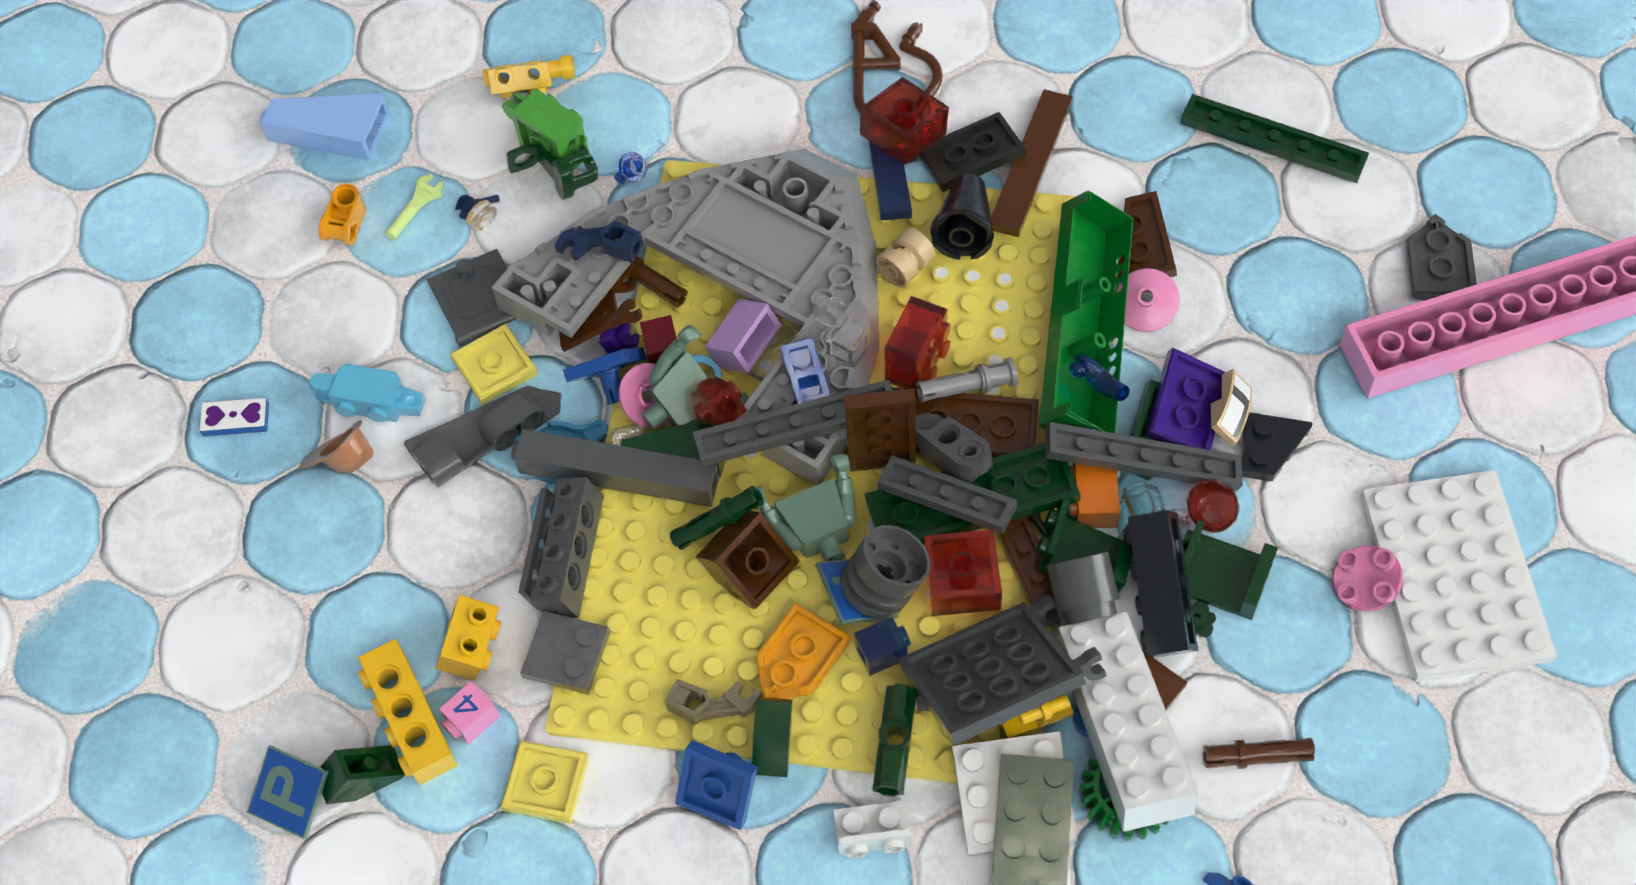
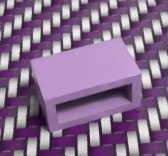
[705,298,782,374]

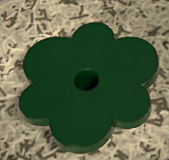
[1192,601,1216,637]

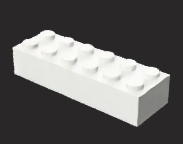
[1058,612,1198,832]

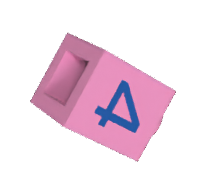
[439,681,500,745]

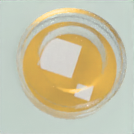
[466,200,497,231]

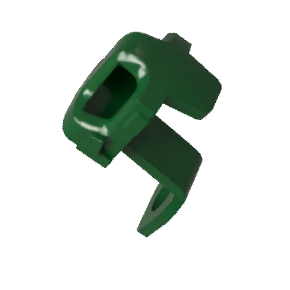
[506,144,598,200]

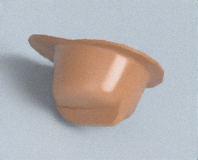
[299,420,374,473]

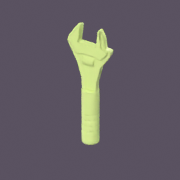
[385,174,443,240]

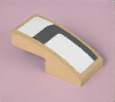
[1211,369,1252,446]

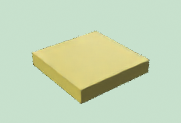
[450,323,538,406]
[501,740,590,824]

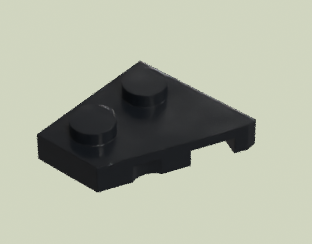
[1241,412,1312,482]

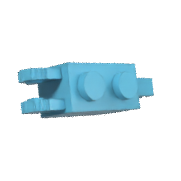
[309,364,426,422]

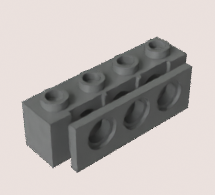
[518,477,604,618]

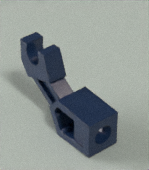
[554,221,644,263]

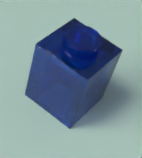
[854,617,911,676]

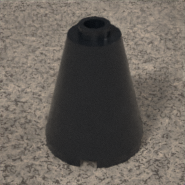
[930,174,994,260]

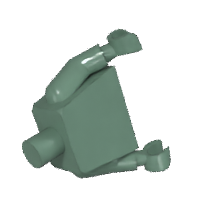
[641,325,749,429]
[755,454,856,561]

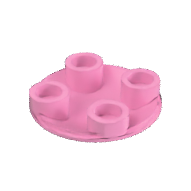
[1332,545,1403,612]

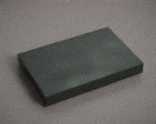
[917,112,1026,192]

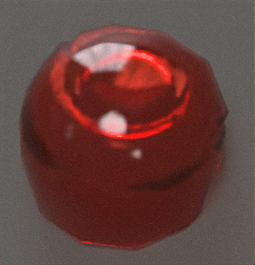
[1186,479,1240,533]

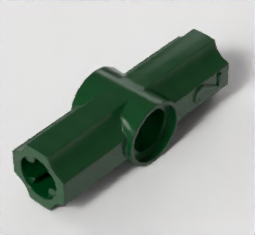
[872,683,917,797]

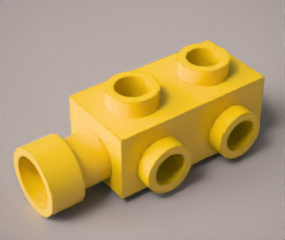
[483,54,576,98]

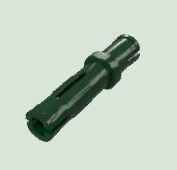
[670,486,764,550]

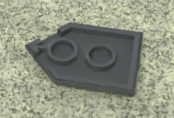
[1406,214,1477,300]

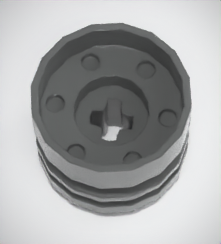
[840,525,931,619]

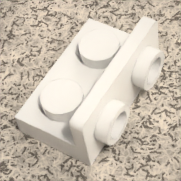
[833,800,911,859]

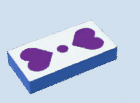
[200,398,269,436]

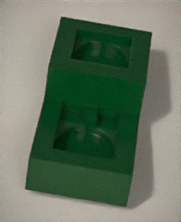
[752,697,793,777]

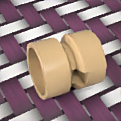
[875,228,936,288]

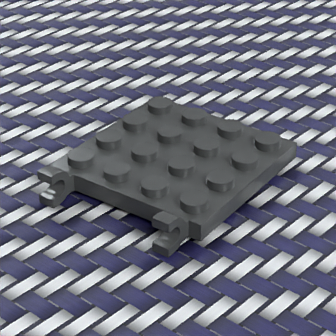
[898,594,1106,745]

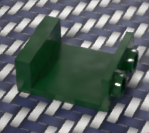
[1036,498,1133,593]
[1182,519,1278,620]

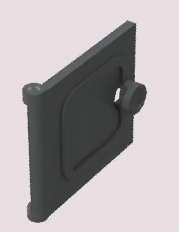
[427,248,517,346]

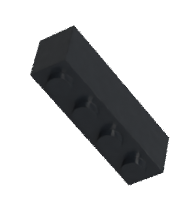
[1125,510,1199,657]

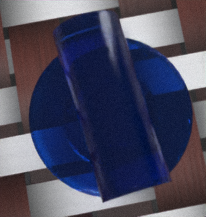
[614,152,647,184]

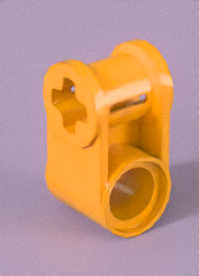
[318,183,366,246]

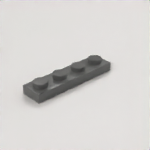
[877,455,1017,534]

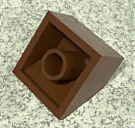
[696,511,800,610]

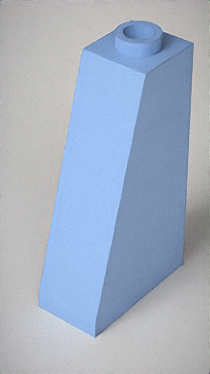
[260,93,390,160]

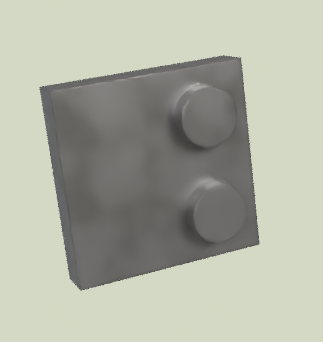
[520,611,610,695]

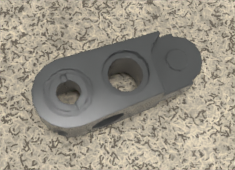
[915,413,993,483]

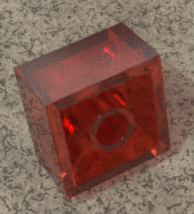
[860,77,949,165]
[884,296,951,389]
[924,529,1002,616]

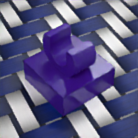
[599,323,639,354]

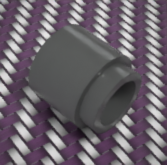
[1047,552,1119,625]

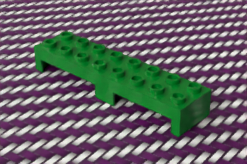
[1039,190,1133,433]

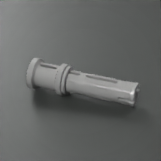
[916,357,1018,402]

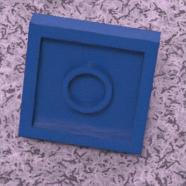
[563,347,647,405]
[675,740,758,830]

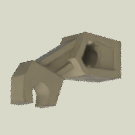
[665,679,762,725]

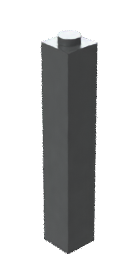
[511,429,720,507]

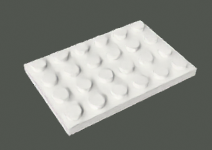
[1360,470,1557,682]

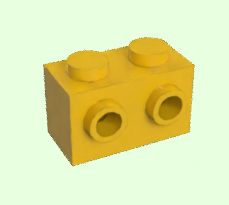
[435,595,502,681]

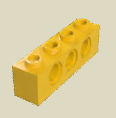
[357,638,458,785]

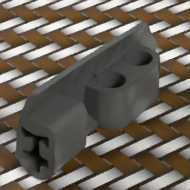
[404,385,562,488]

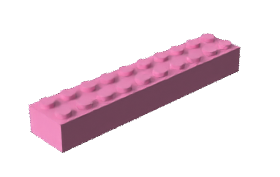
[1340,235,1636,399]

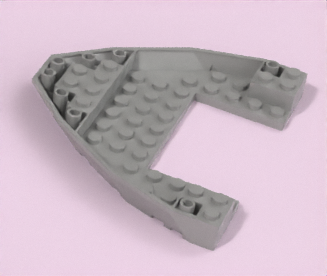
[491,149,879,485]

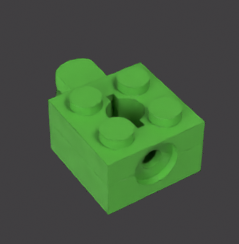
[502,88,589,172]

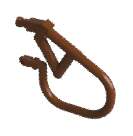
[851,1,943,127]

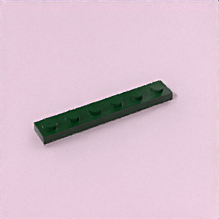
[1180,94,1369,183]

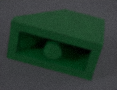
[320,745,405,804]

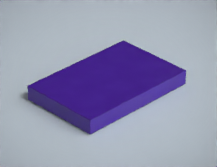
[1145,348,1226,450]

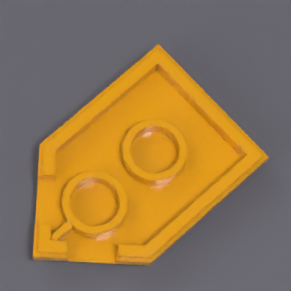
[755,602,853,699]

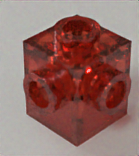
[689,376,747,426]

